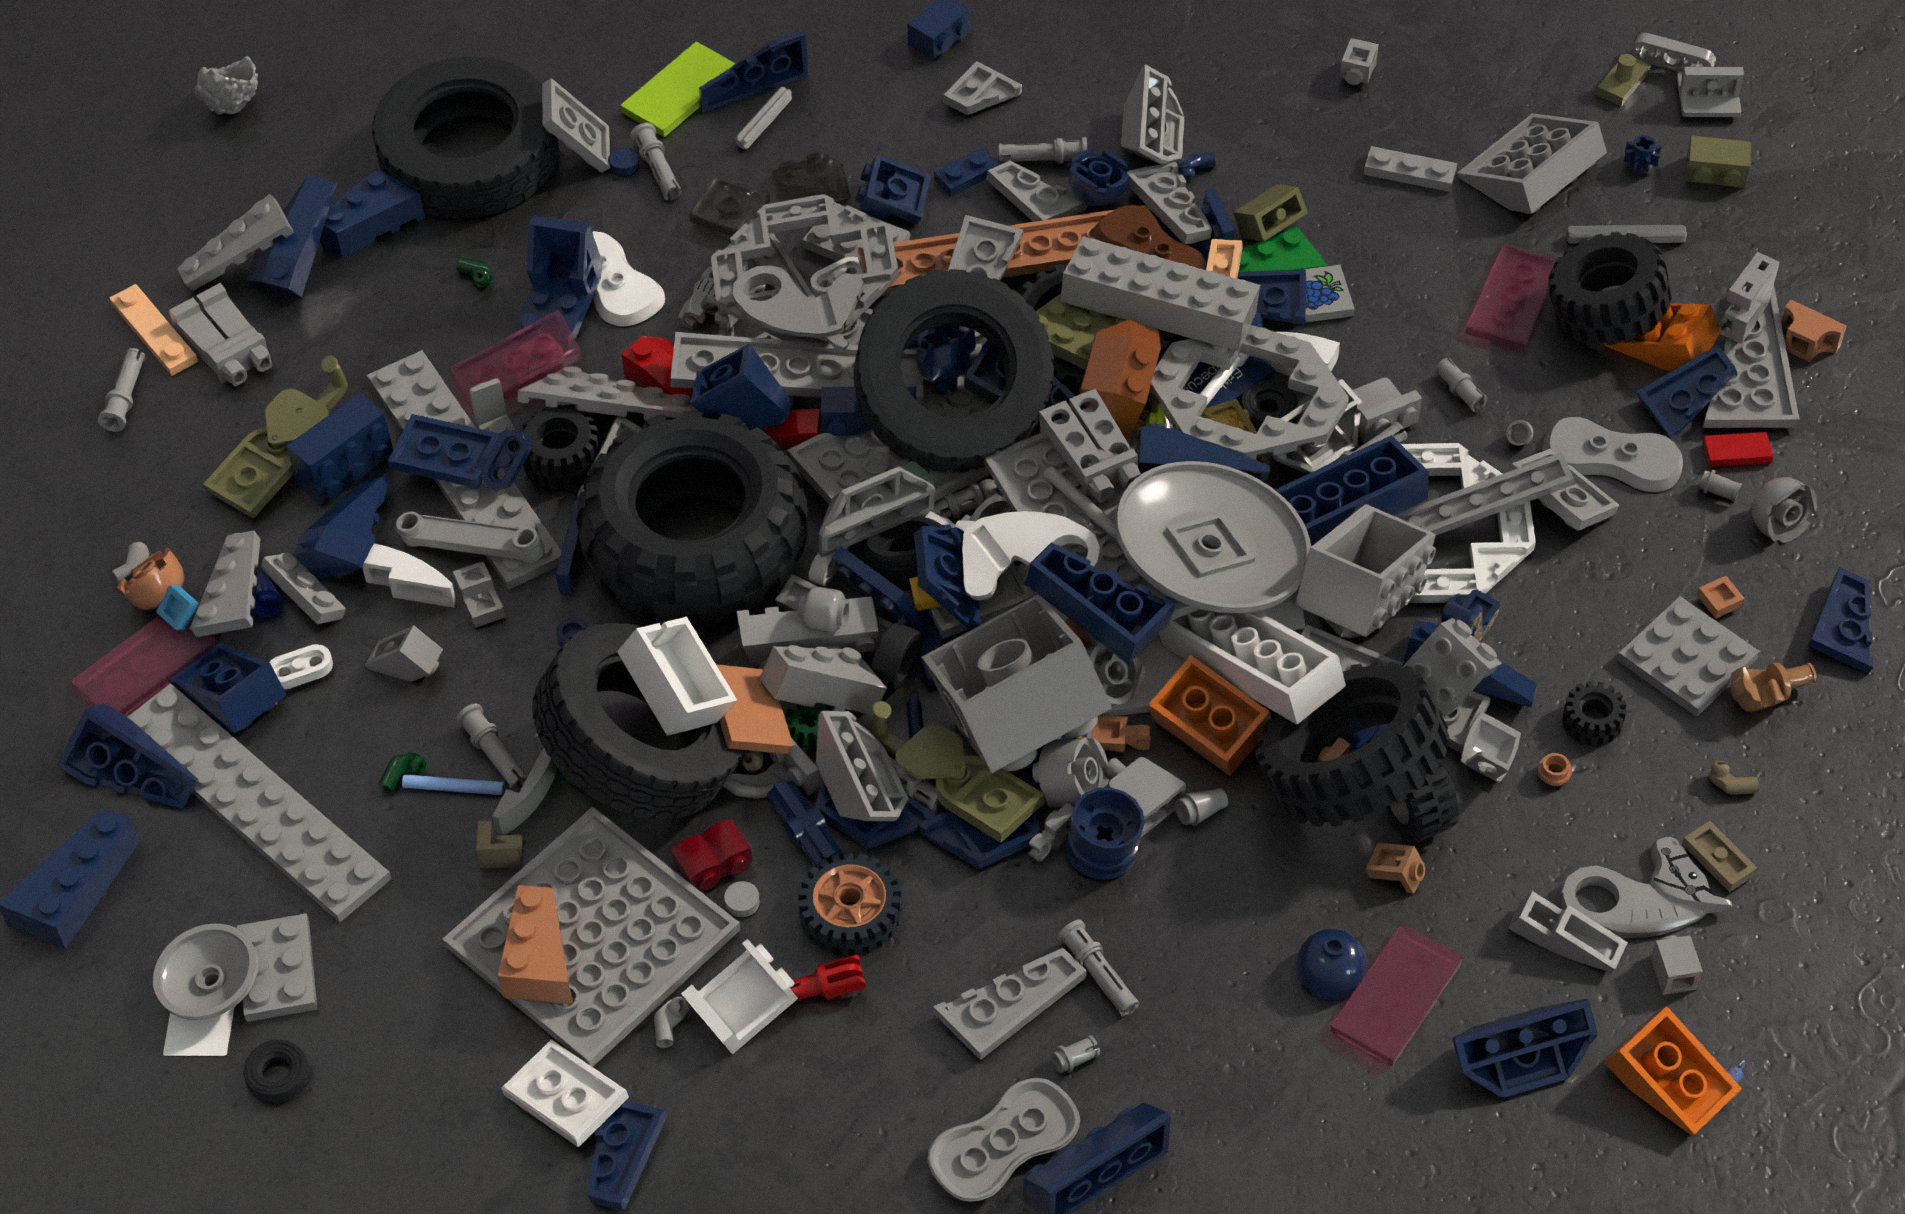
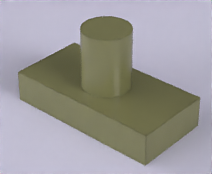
[1596,53,1651,106]

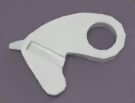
[955,511,1103,601]

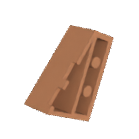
[498,885,573,1004]

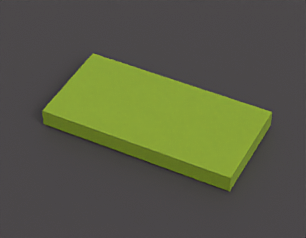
[620,41,736,137]

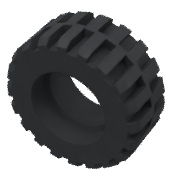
[1548,232,1672,345]

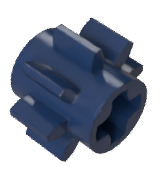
[1624,135,1662,172]

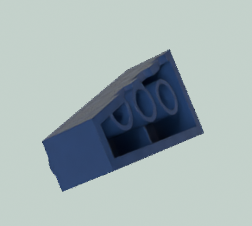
[1024,542,1177,665]
[0,808,140,949]

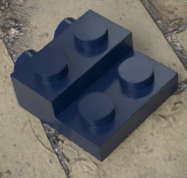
[855,154,931,225]

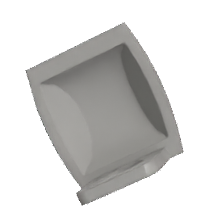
[1460,712,1521,783]

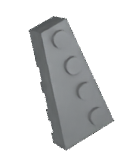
[737,596,882,669]

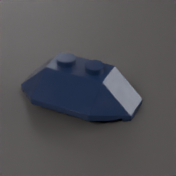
[1452,999,1598,1098]

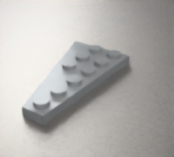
[1703,286,1800,428]
[517,366,698,420]

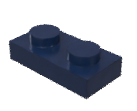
[934,147,999,197]

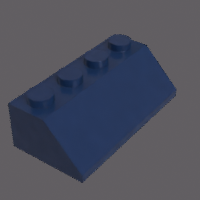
[1023,1103,1171,1214]

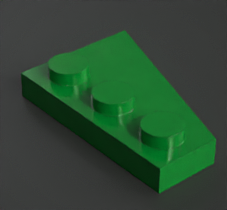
[1239,227,1328,272]

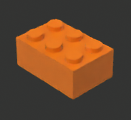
[1148,655,1271,776]

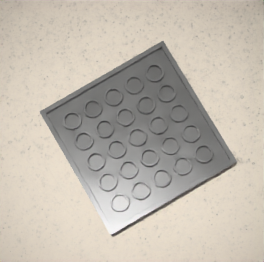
[442,807,741,1067]

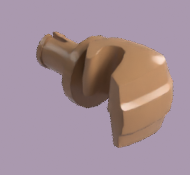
[1730,662,1817,712]

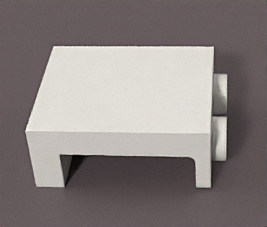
[681,939,798,1054]

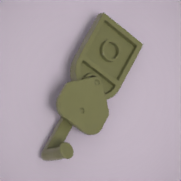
[203,356,348,519]
[872,701,1045,843]

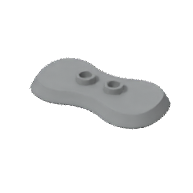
[1542,417,1683,492]
[927,1078,1080,1202]

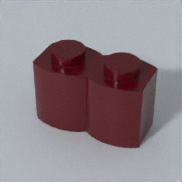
[671,819,753,891]

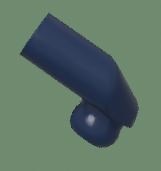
[1178,152,1216,179]

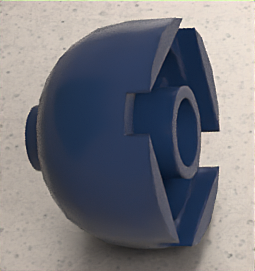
[1069,150,1129,207]
[1295,929,1367,1002]

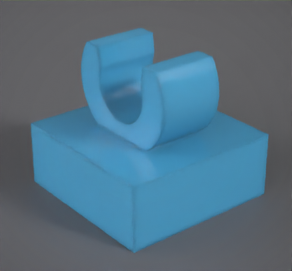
[156,585,199,630]

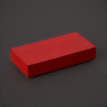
[1703,432,1773,467]

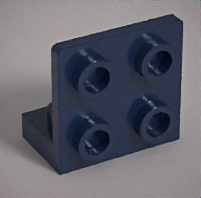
[1159,188,1235,261]

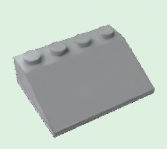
[1457,113,1607,214]

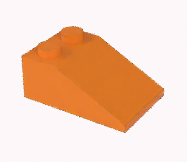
[1603,1006,1742,1136]

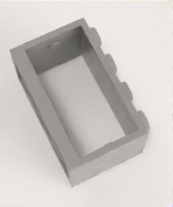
[1295,504,1436,637]

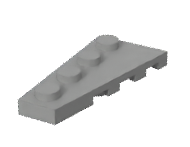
[177,194,294,291]

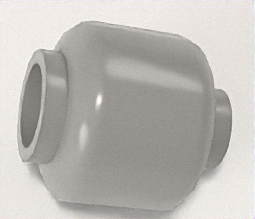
[798,587,850,632]

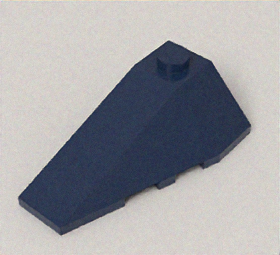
[699,31,809,112]
[246,175,337,297]
[1136,424,1270,483]
[1402,620,1537,707]
[57,703,199,809]

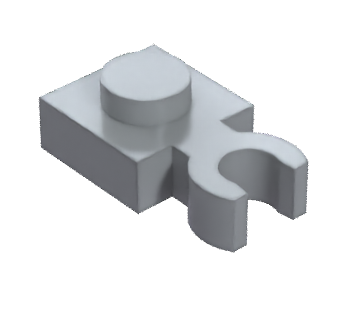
[1029,803,1074,862]

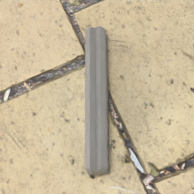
[1566,225,1687,244]

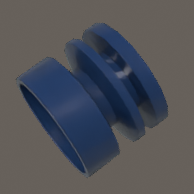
[1065,787,1145,880]

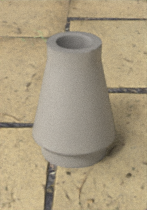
[1175,788,1228,826]

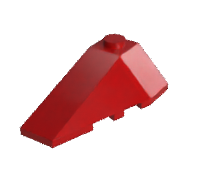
[621,336,693,400]

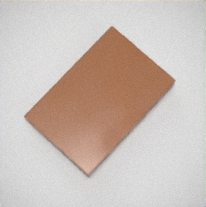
[716,664,793,754]

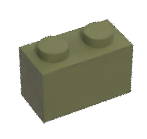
[1685,135,1751,188]
[1233,184,1308,242]

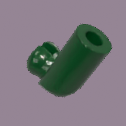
[456,257,493,287]
[378,752,427,791]

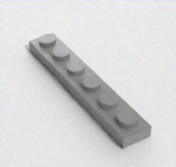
[1394,452,1575,535]

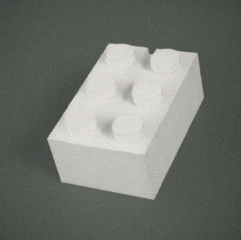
[617,617,737,736]

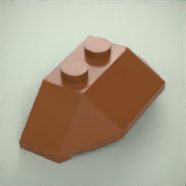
[1079,319,1161,443]

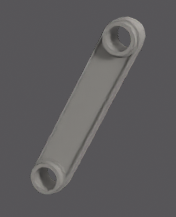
[396,511,544,563]

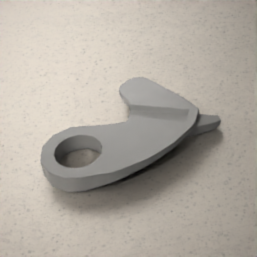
[732,265,864,351]

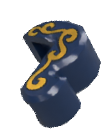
[1441,589,1500,642]

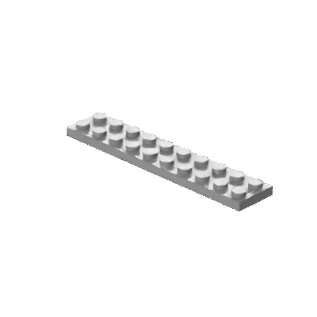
[367,350,562,590]
[127,683,392,923]

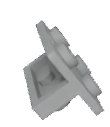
[1676,67,1744,117]

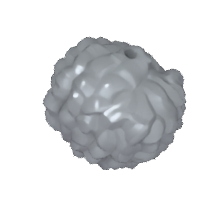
[195,56,258,115]

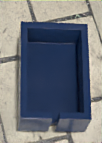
[286,393,393,506]

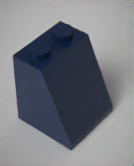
[691,343,791,430]

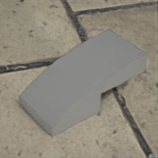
[453,561,506,628]

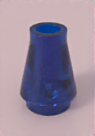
[252,571,283,617]

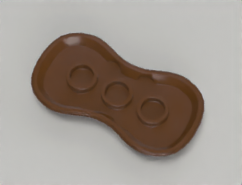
[1093,205,1207,270]

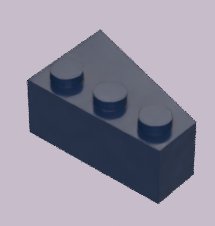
[320,168,425,258]

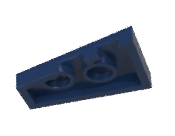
[1637,345,1736,441]
[1807,567,1873,674]
[588,1101,667,1211]

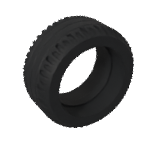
[864,516,941,591]

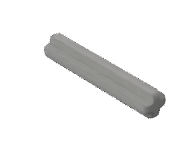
[734,87,792,150]

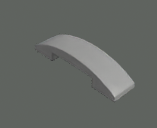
[492,733,558,835]

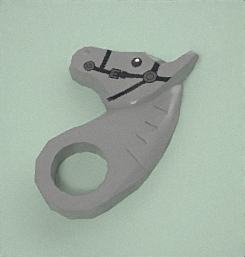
[1560,837,1732,939]

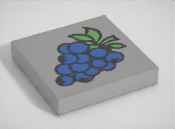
[1294,265,1355,324]

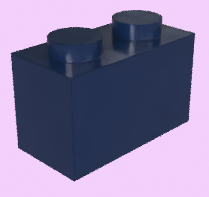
[907,0,971,60]

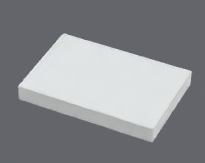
[501,1039,629,1147]

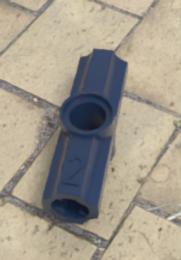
[767,780,844,869]

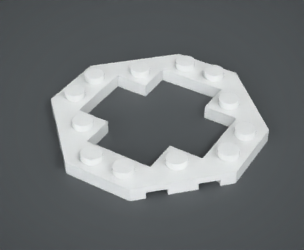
[1401,443,1536,603]

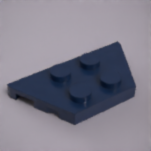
[914,524,981,631]
[918,772,1039,869]
[815,780,936,849]

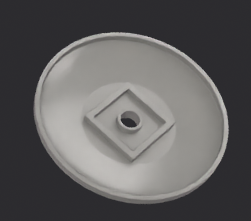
[1115,461,1311,613]

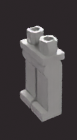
[169,283,273,386]
[1039,389,1141,503]

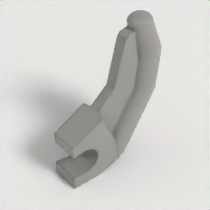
[723,763,791,799]

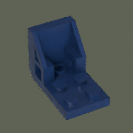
[512,215,602,350]

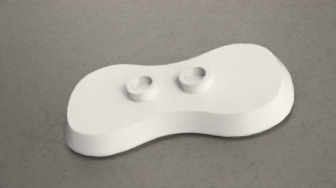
[592,231,665,327]

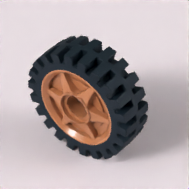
[798,852,902,956]

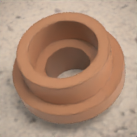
[1537,753,1572,786]

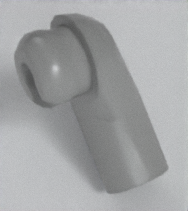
[112,542,149,584]
[654,997,689,1048]

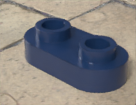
[481,430,531,490]

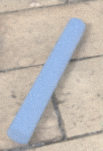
[402,775,505,795]

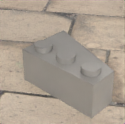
[759,645,887,721]

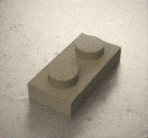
[1682,821,1758,892]

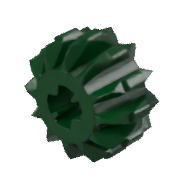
[785,704,828,756]

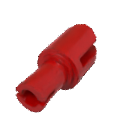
[790,954,867,1003]

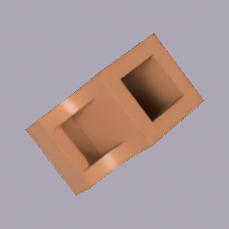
[1781,300,1847,362]

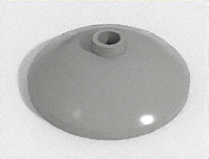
[153,923,258,1020]

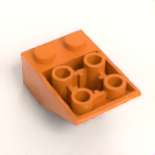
[1604,303,1720,372]

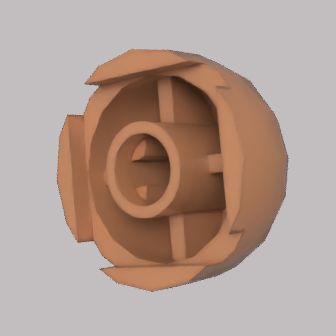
[117,548,185,610]

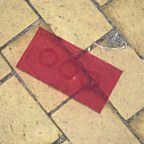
[1465,243,1557,351]
[450,309,585,412]
[70,615,217,716]
[1330,923,1463,1066]

